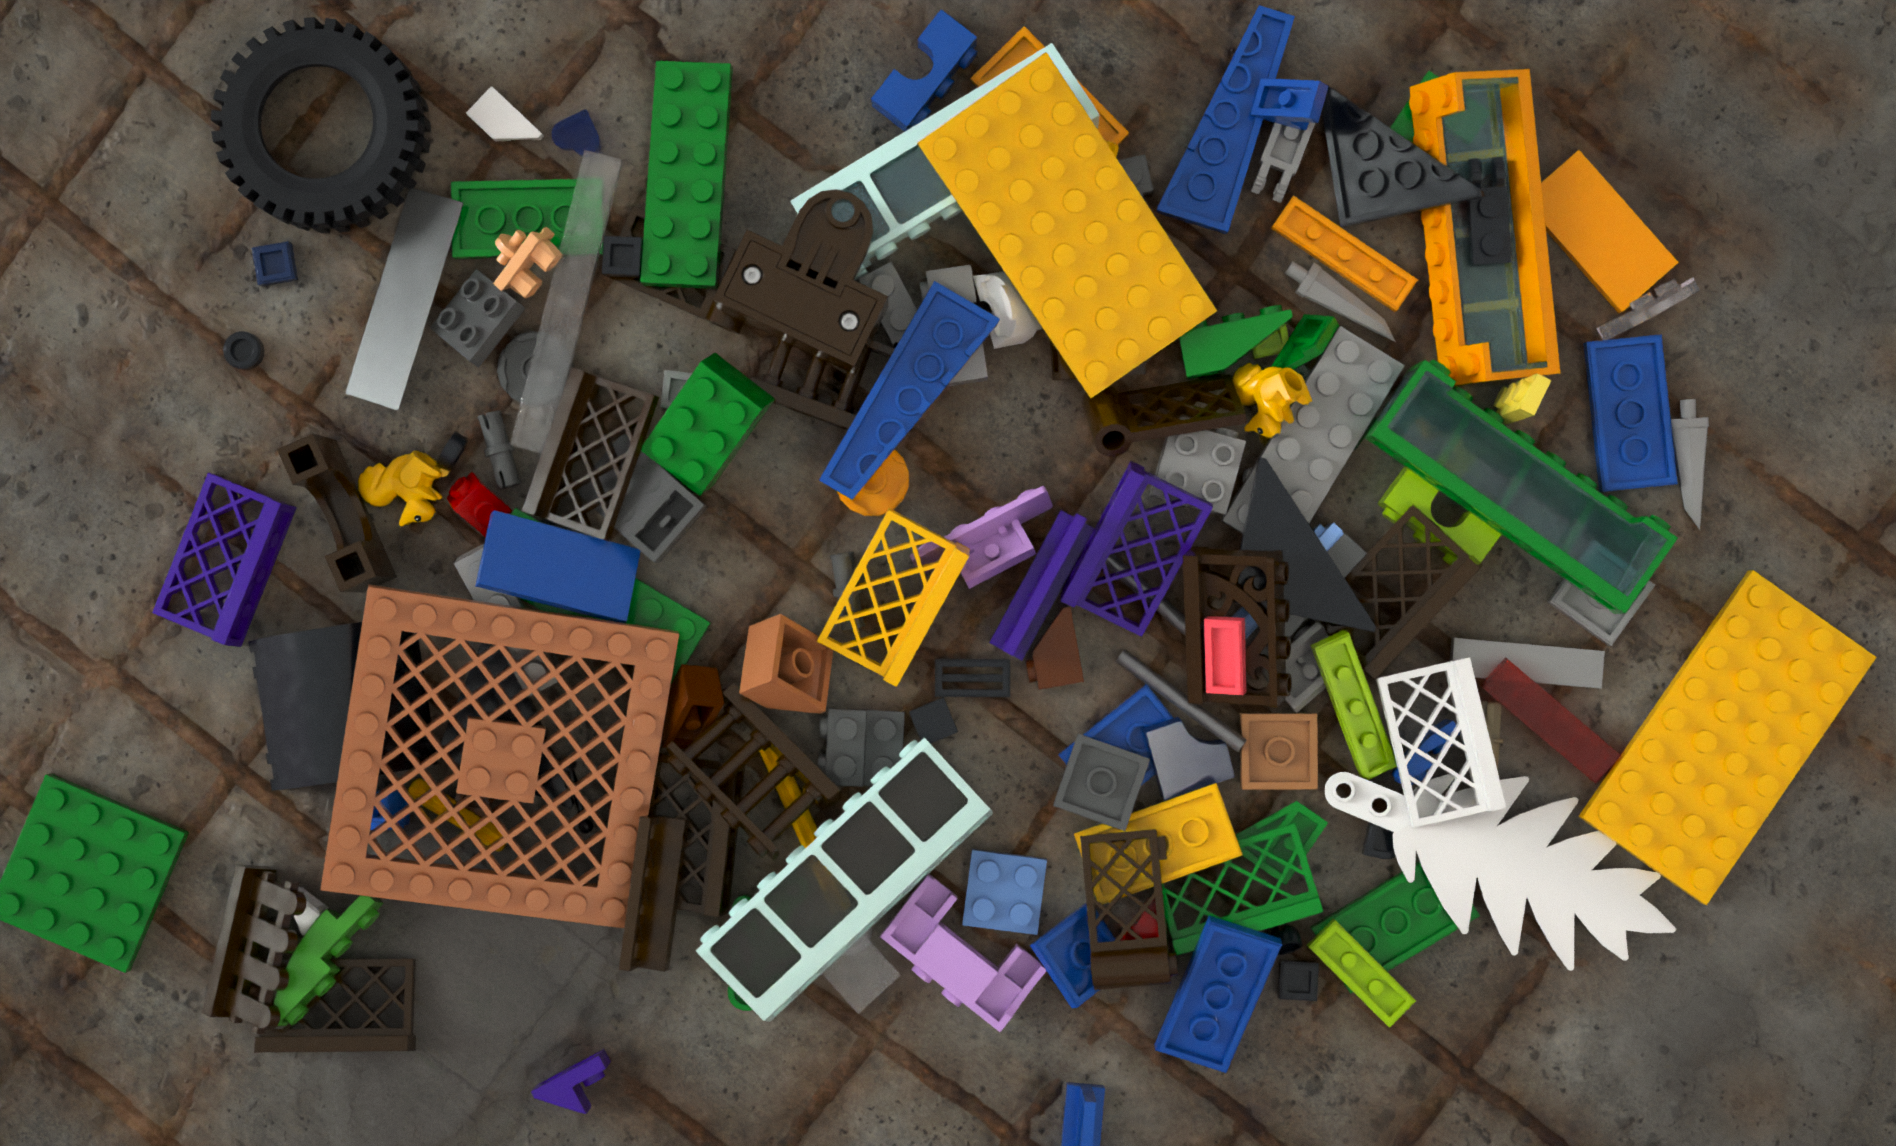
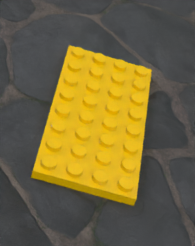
[917,52,1217,398]
[1578,570,1877,905]

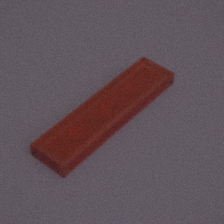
[1480,657,1621,784]

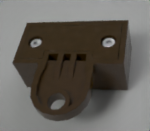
[713,189,889,375]

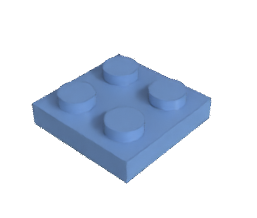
[962,849,1047,935]

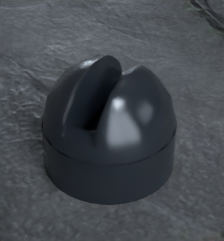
[1271,923,1303,955]

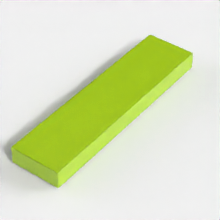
[1310,630,1397,780]

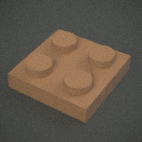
[1240,713,1318,790]

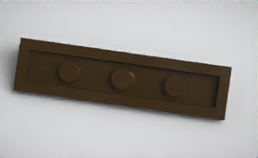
[619,814,689,972]

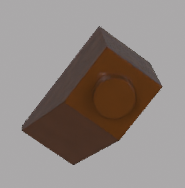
[1026,607,1084,690]
[662,664,724,749]

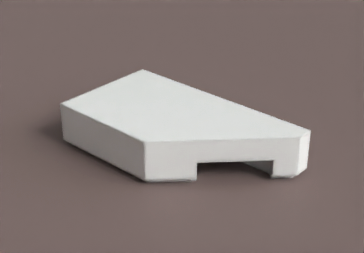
[466,86,544,141]

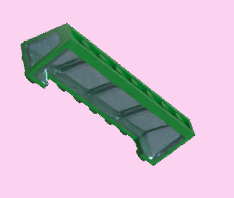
[1365,360,1678,614]

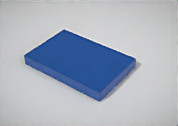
[1058,684,1174,786]

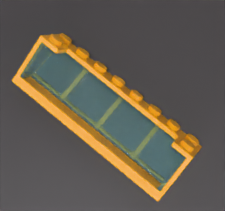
[1409,69,1560,386]

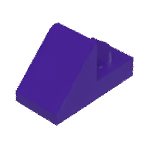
[531,1049,611,1114]

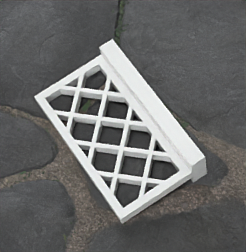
[1376,657,1506,828]

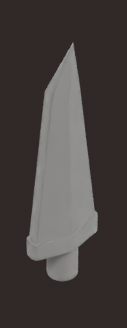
[1284,261,1396,342]
[1671,399,1709,530]

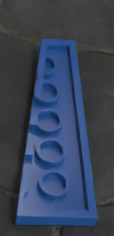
[1156,5,1295,234]
[819,281,1000,500]

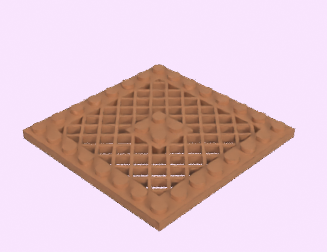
[320,585,679,928]

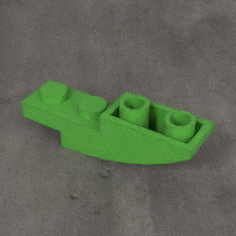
[274,895,384,1026]

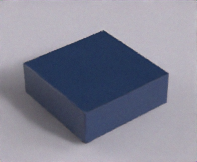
[251,241,298,287]

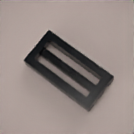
[935,659,1010,697]

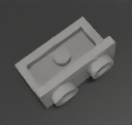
[1262,621,1329,713]

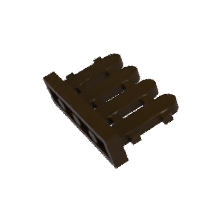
[202,864,306,1034]

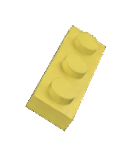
[1493,373,1551,424]

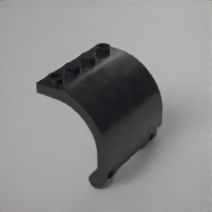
[248,622,438,791]

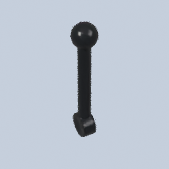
[564,760,593,834]

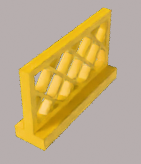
[817,508,970,687]

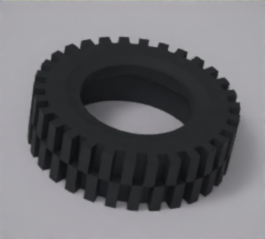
[211,17,431,233]

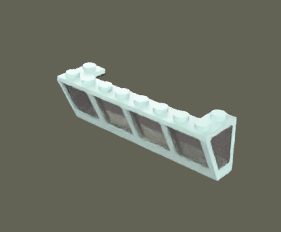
[696,738,993,1022]

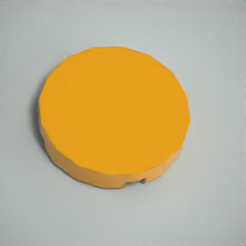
[837,450,909,516]

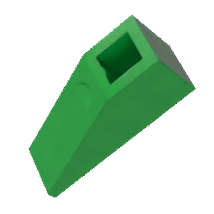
[1179,305,1293,380]

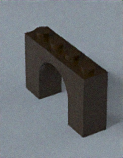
[277,433,397,593]

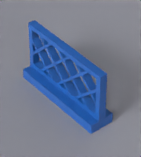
[1061,1082,1105,1146]

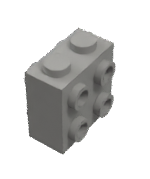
[1149,417,1246,516]

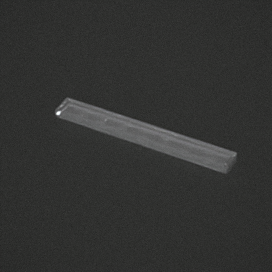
[510,150,623,453]

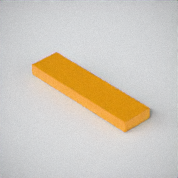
[1271,195,1418,312]

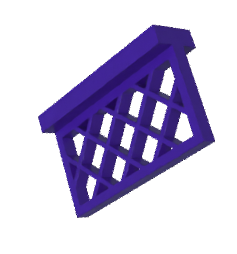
[1061,461,1213,637]
[152,473,297,647]
[989,510,1094,661]

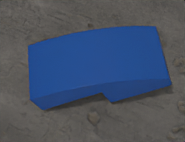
[1391,719,1460,785]

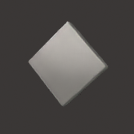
[1547,541,1655,646]

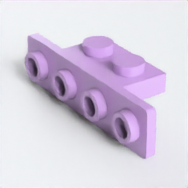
[910,486,1053,589]

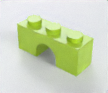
[1377,467,1501,566]

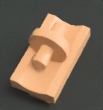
[493,227,563,298]

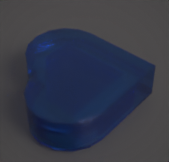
[551,109,601,158]

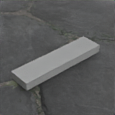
[1450,638,1605,689]

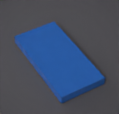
[1583,334,1678,492]
[475,510,641,623]
[1155,915,1282,1073]

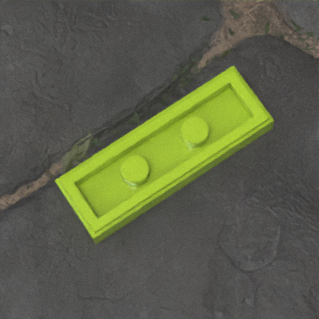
[1307,919,1416,1028]

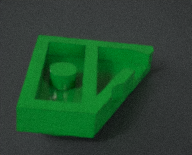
[1236,801,1328,885]

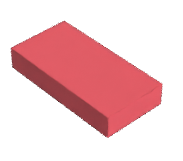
[1204,616,1247,695]

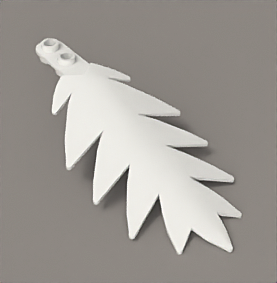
[1325,772,1676,971]

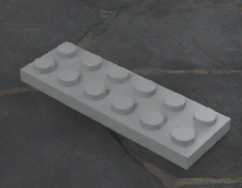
[1220,326,1405,534]

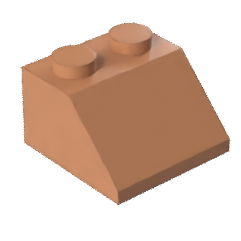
[739,614,833,714]

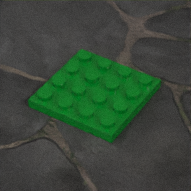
[0,774,189,973]

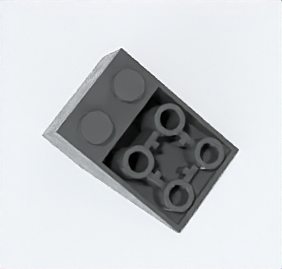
[577,434,709,563]

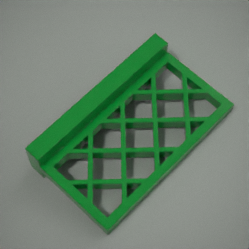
[1162,823,1324,955]

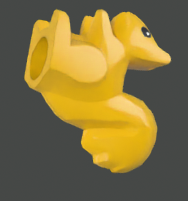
[1232,363,1312,438]
[358,450,450,527]

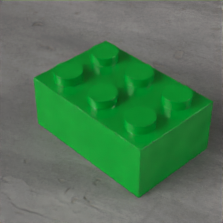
[641,352,775,496]

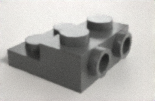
[818,708,905,787]

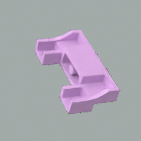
[880,874,1046,1032]

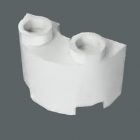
[973,271,1042,349]

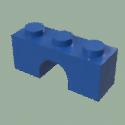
[871,9,978,132]

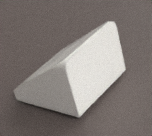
[294,887,329,936]

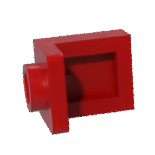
[447,472,512,537]

